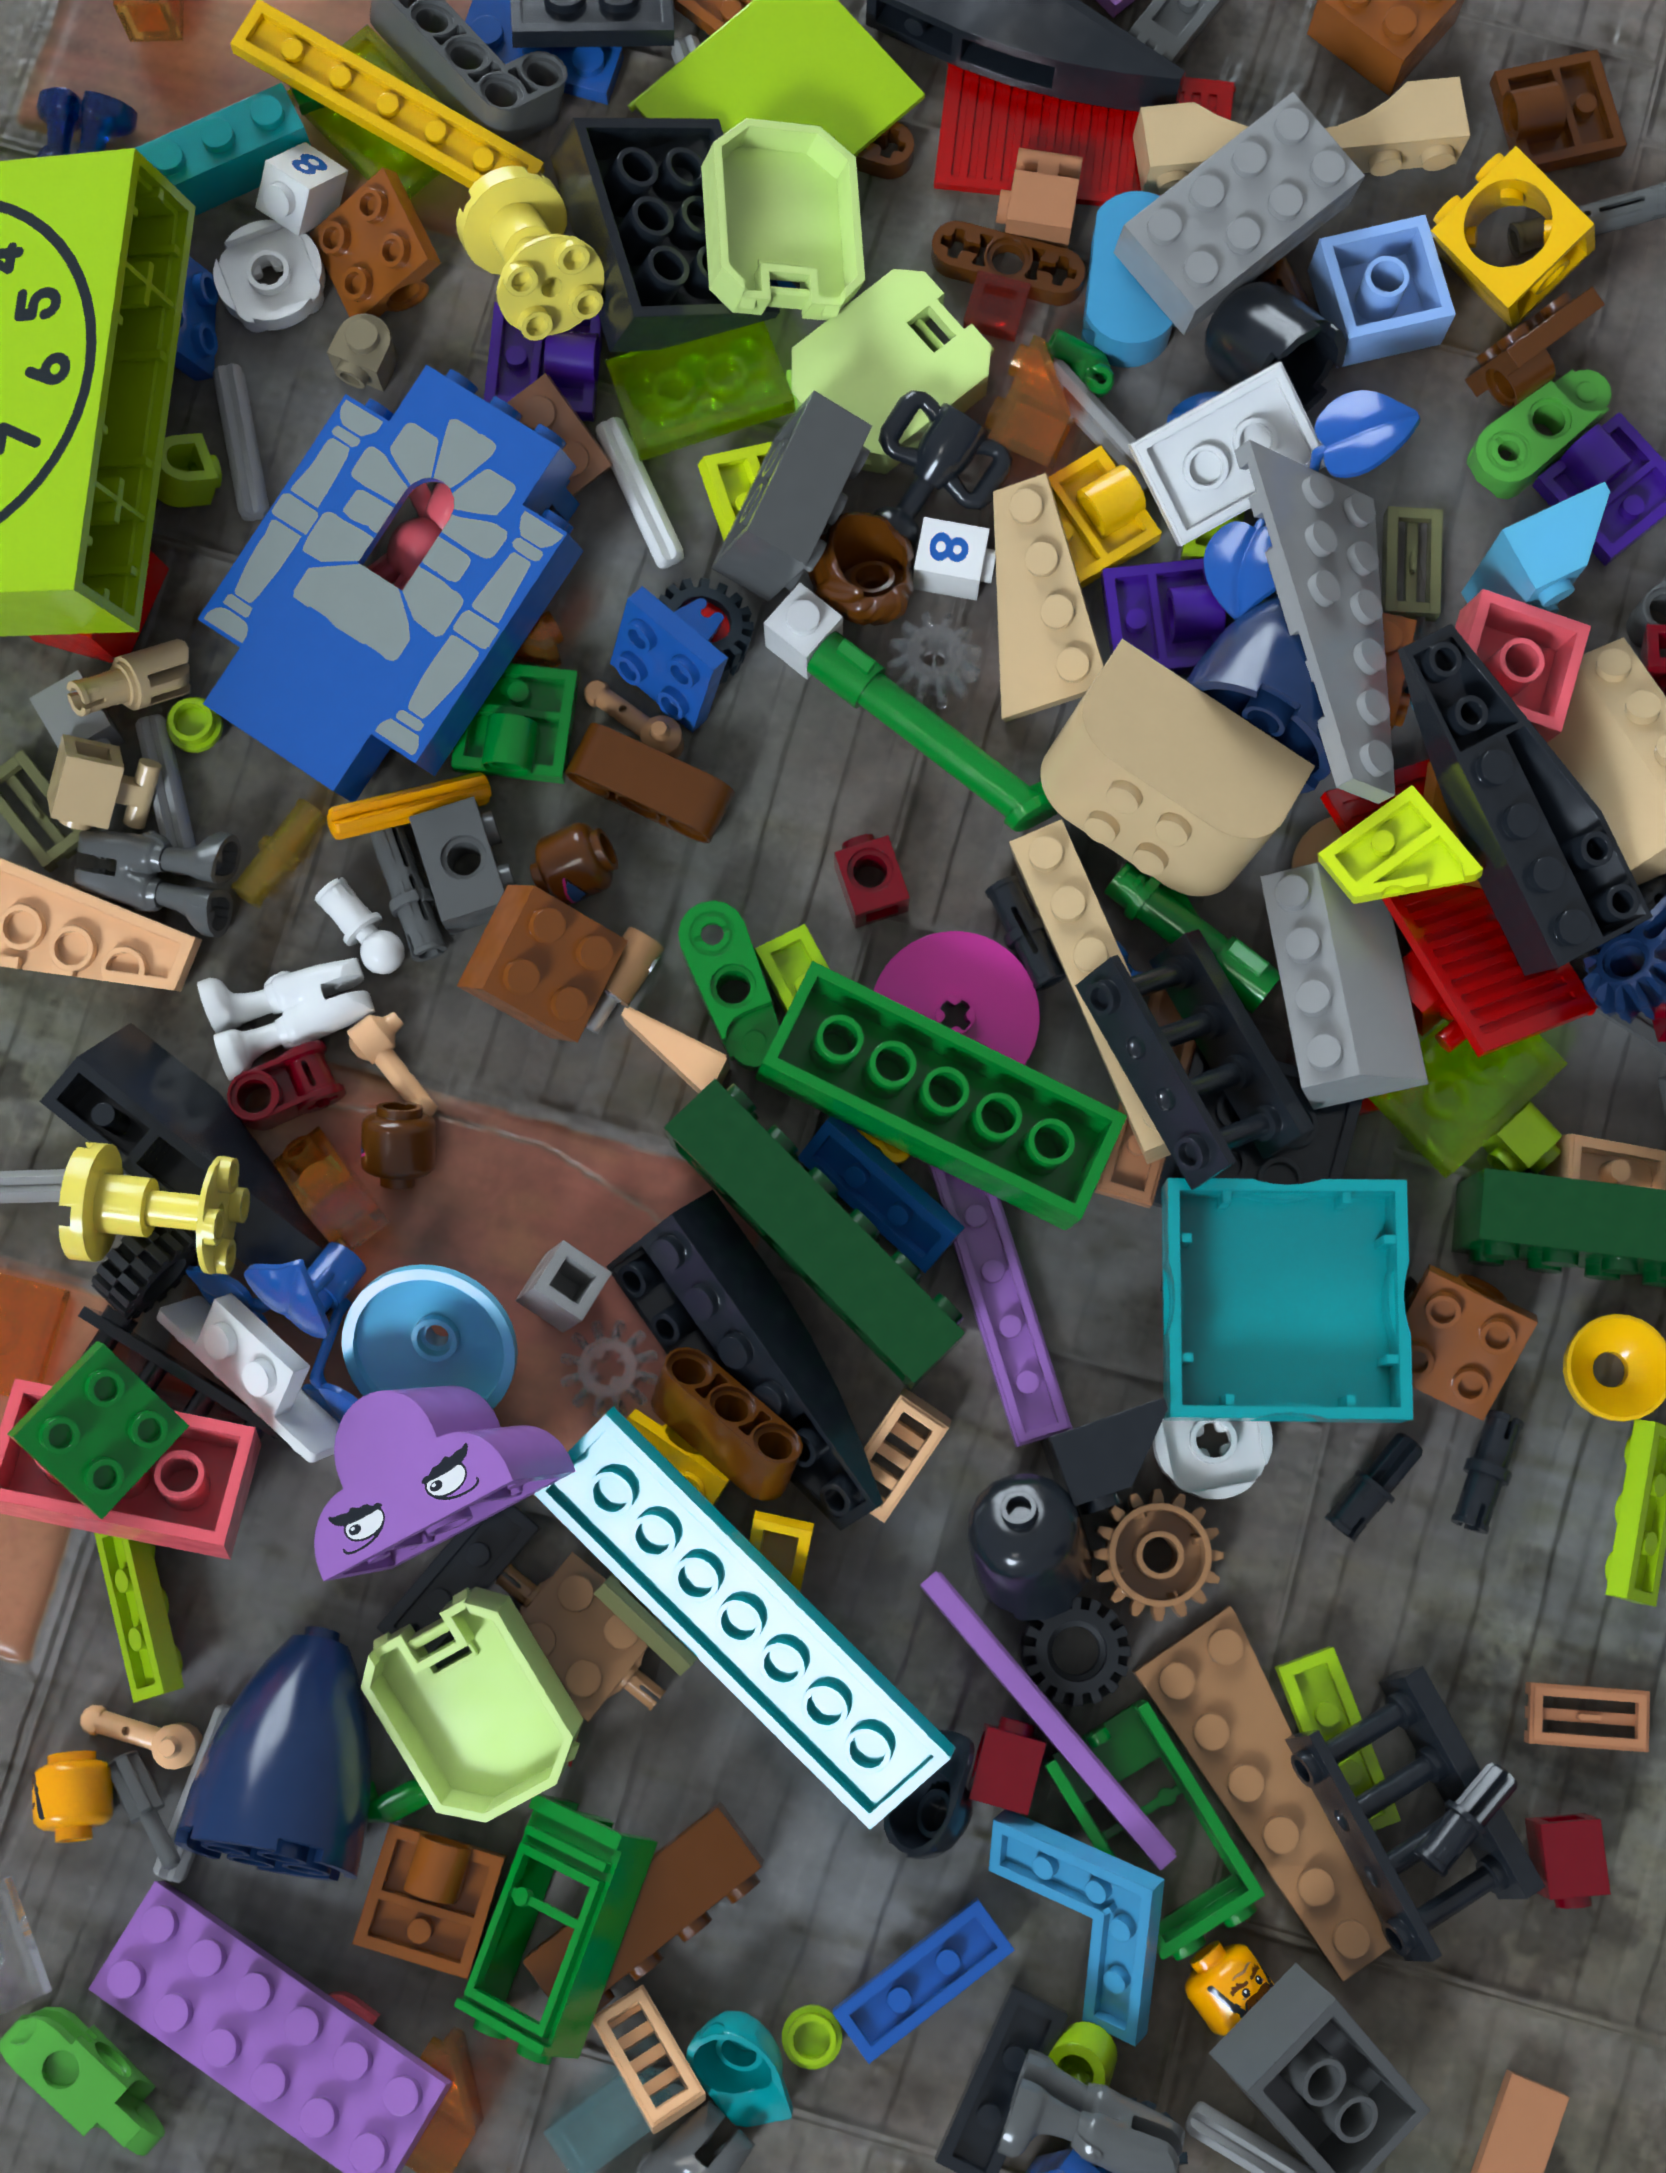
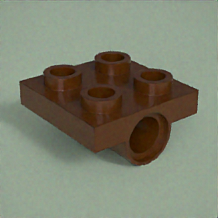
[1489,49,1627,173]
[1465,286,1605,409]

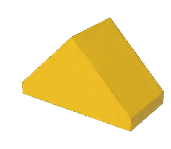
[749,1510,815,1592]

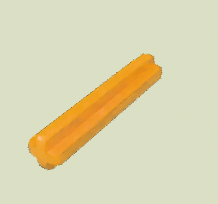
[327,772,492,840]

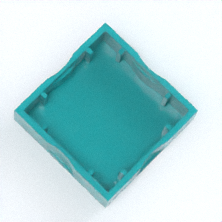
[1161,1178,1413,1423]

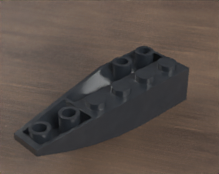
[866,0,1186,112]
[1398,624,1653,976]
[39,1023,333,1317]
[606,1189,883,1531]

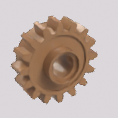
[1091,1489,1224,1621]

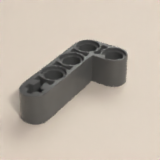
[370,0,568,145]

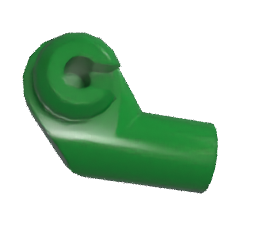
[1045,328,1115,398]
[368,1778,430,1823]

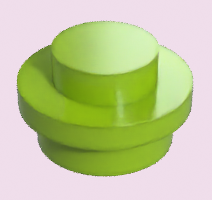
[166,697,223,753]
[782,2004,842,2070]

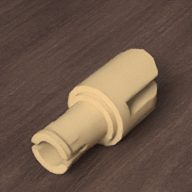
[67,639,191,717]

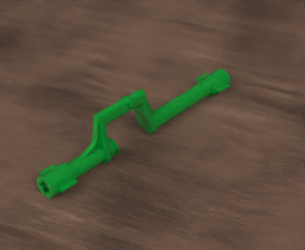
[807,631,1280,1014]

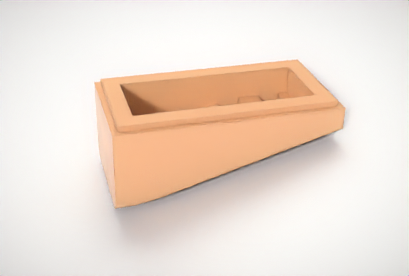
[864,1388,952,1523]
[592,1984,706,2134]

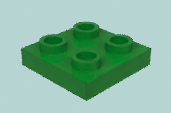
[451,663,579,784]
[7,1341,189,1519]

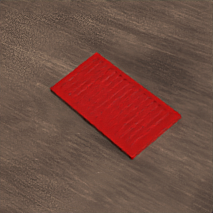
[934,62,1236,206]
[1320,759,1598,1058]

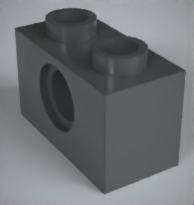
[409,796,516,935]

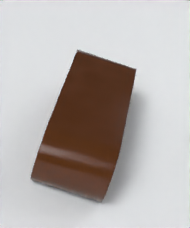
[565,723,735,843]
[651,1347,803,1501]

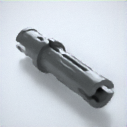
[1507,182,1666,258]
[369,794,448,962]

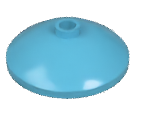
[342,1264,518,1409]

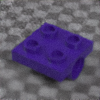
[483,302,603,422]
[1532,412,1666,566]
[1100,558,1226,675]

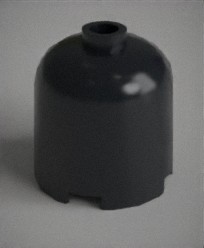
[1204,281,1347,413]
[968,1473,1092,1621]

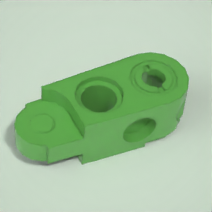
[1466,369,1612,500]
[0,2007,165,2156]

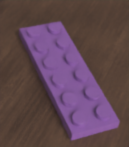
[89,1880,453,2173]

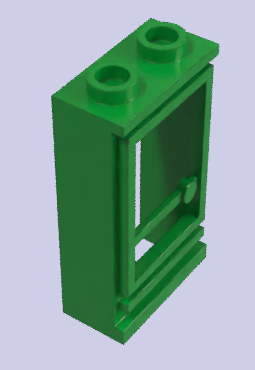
[1042,1698,1265,1961]
[454,1794,658,2065]

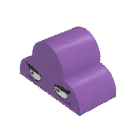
[314,1385,576,1582]

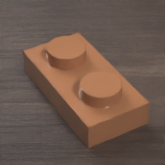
[507,373,613,497]

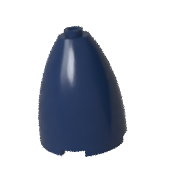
[1186,591,1331,794]
[174,1626,371,1881]

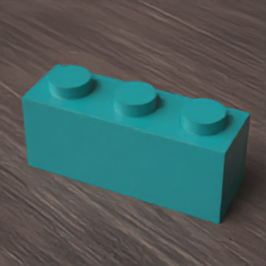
[136,82,311,216]

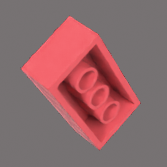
[0,1379,261,1560]

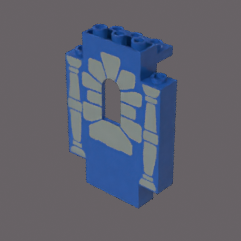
[198,365,584,802]

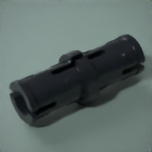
[985,875,1067,992]
[1451,1410,1524,1534]

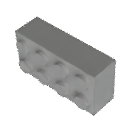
[1113,92,1365,335]

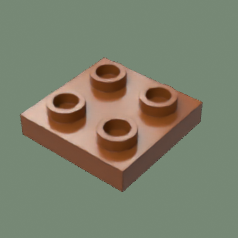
[309,167,441,318]
[1405,1264,1538,1421]
[352,1822,507,1979]

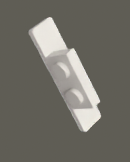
[156,1294,339,1463]

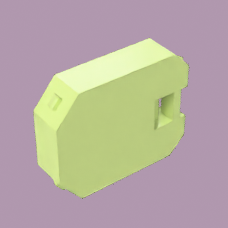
[701,118,865,321]
[786,269,994,474]
[361,1587,584,1823]

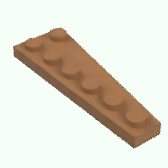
[1132,1605,1391,1982]

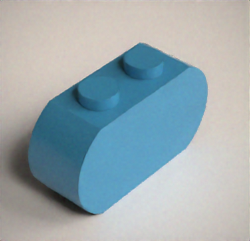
[1081,191,1176,368]

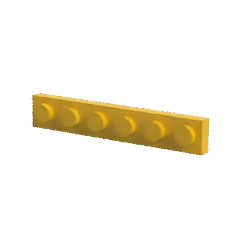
[230,0,545,189]

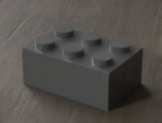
[711,390,872,602]
[1209,1963,1431,2173]

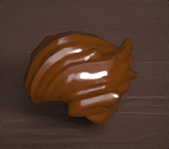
[807,511,914,626]

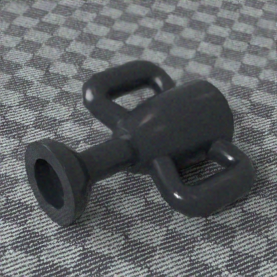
[873,390,1013,547]

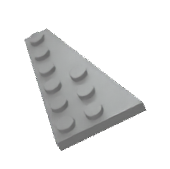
[1234,440,1395,804]

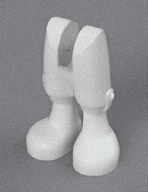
[197,958,375,1081]

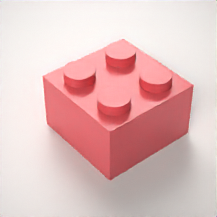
[1455,589,1591,742]

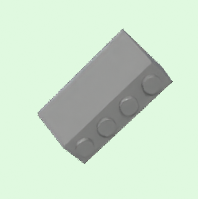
[1260,862,1429,1110]

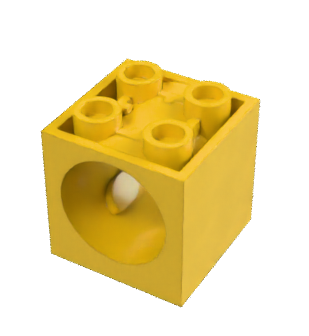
[1431,146,1595,330]

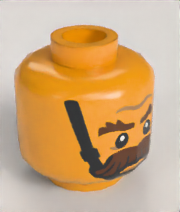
[32,1750,114,1843]
[1185,1941,1275,2036]

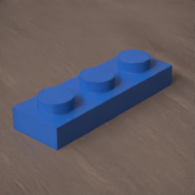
[798,1116,965,1273]
[832,1897,1015,2064]

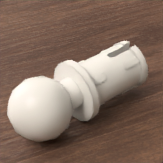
[315,877,405,975]

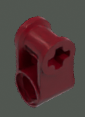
[227,1040,346,1131]

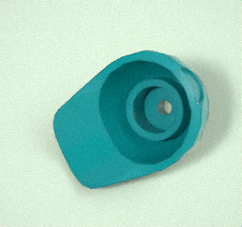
[686,2011,793,2127]

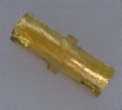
[230,798,327,909]

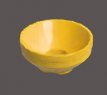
[1563,1314,1666,1422]

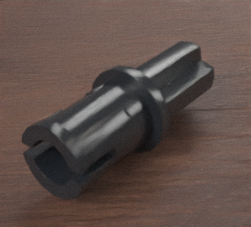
[1324,1432,1423,1542]
[1413,1763,1518,1877]

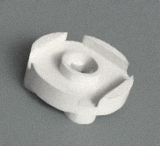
[213,220,326,333]
[1153,1418,1273,1500]

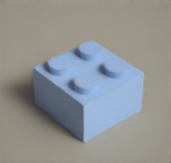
[1308,214,1456,368]

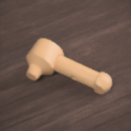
[346,1012,438,1117]
[80,1705,203,1770]

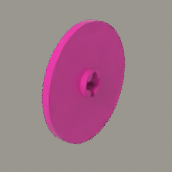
[873,931,1040,1065]

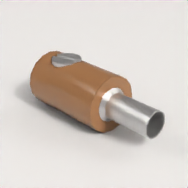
[586,927,664,1034]

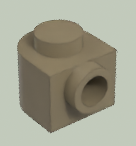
[327,314,398,392]

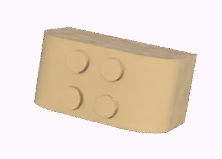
[1040,639,1315,896]

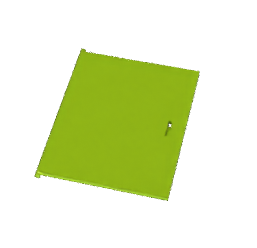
[627,0,925,157]

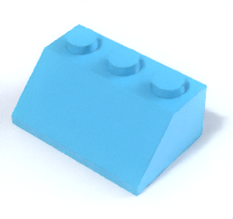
[1461,482,1610,614]

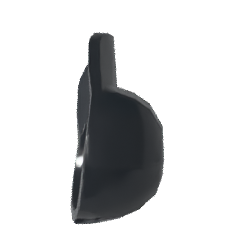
[884,1730,975,1859]

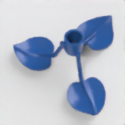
[1167,390,1421,620]
[185,1242,366,1424]

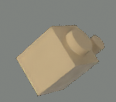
[47,734,162,830]

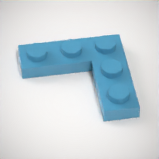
[989,1809,1165,2046]

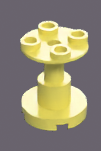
[456,166,605,341]
[59,1142,250,1275]

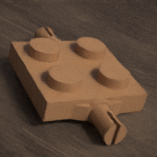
[495,1552,667,1722]

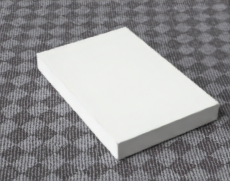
[1128,361,1326,546]

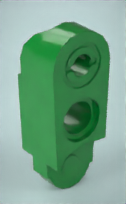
[678,900,780,1071]

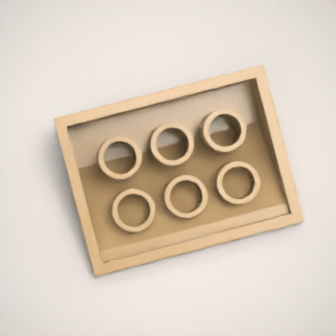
[1547,637,1666,885]

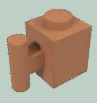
[996,147,1083,249]

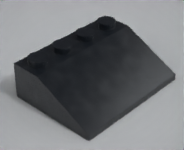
[550,118,780,352]

